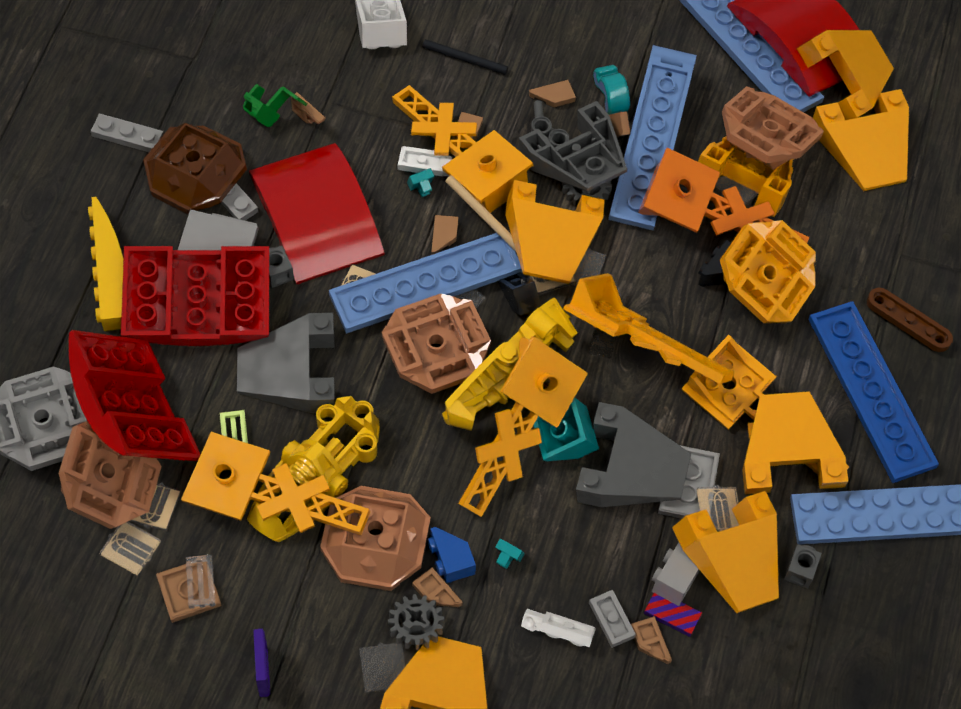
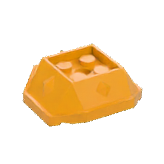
[720,220,816,323]

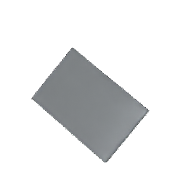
[178,209,259,250]
[658,445,720,519]

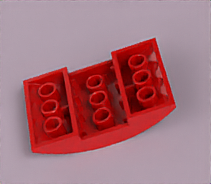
[727,0,859,97]
[249,143,384,284]
[121,246,269,346]
[69,330,201,461]

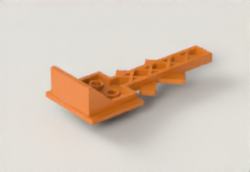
[638,148,809,243]

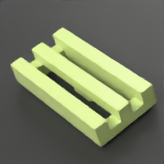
[220,410,248,443]

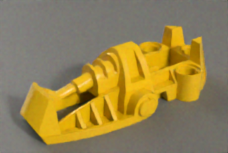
[442,297,578,431]
[247,396,380,542]

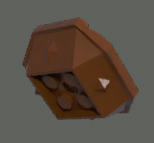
[143,123,247,215]

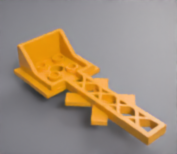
[392,85,533,213]
[563,273,735,384]
[681,334,849,474]
[458,336,588,517]
[181,432,371,535]

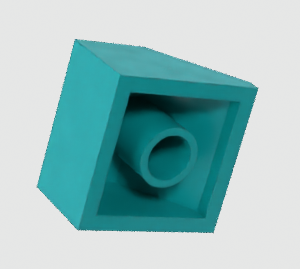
[534,397,599,461]

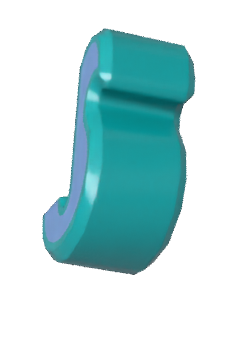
[593,65,630,115]

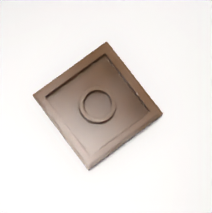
[156,557,221,623]

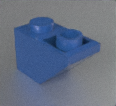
[427,527,476,583]

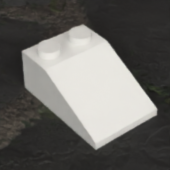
[355,0,407,49]

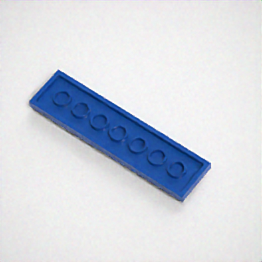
[808,301,939,483]

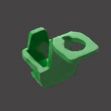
[243,84,308,127]

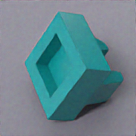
[407,168,434,197]
[495,538,525,569]

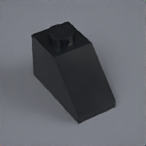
[498,272,541,316]

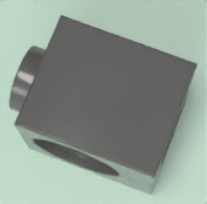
[269,246,294,288]
[784,544,822,589]

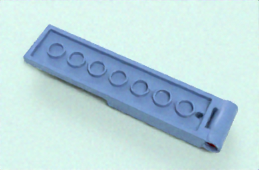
[608,45,697,231]

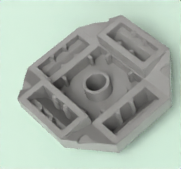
[0,367,87,471]

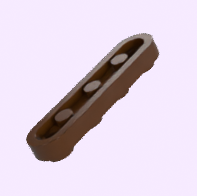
[867,287,953,352]

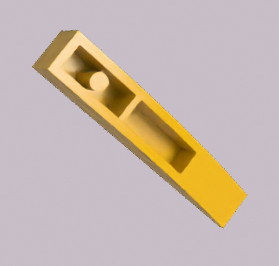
[88,197,123,331]

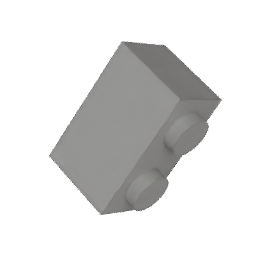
[652,542,700,606]

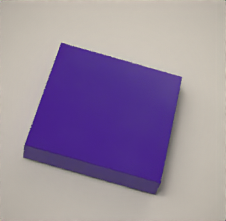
[253,629,270,697]

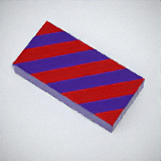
[644,593,702,637]

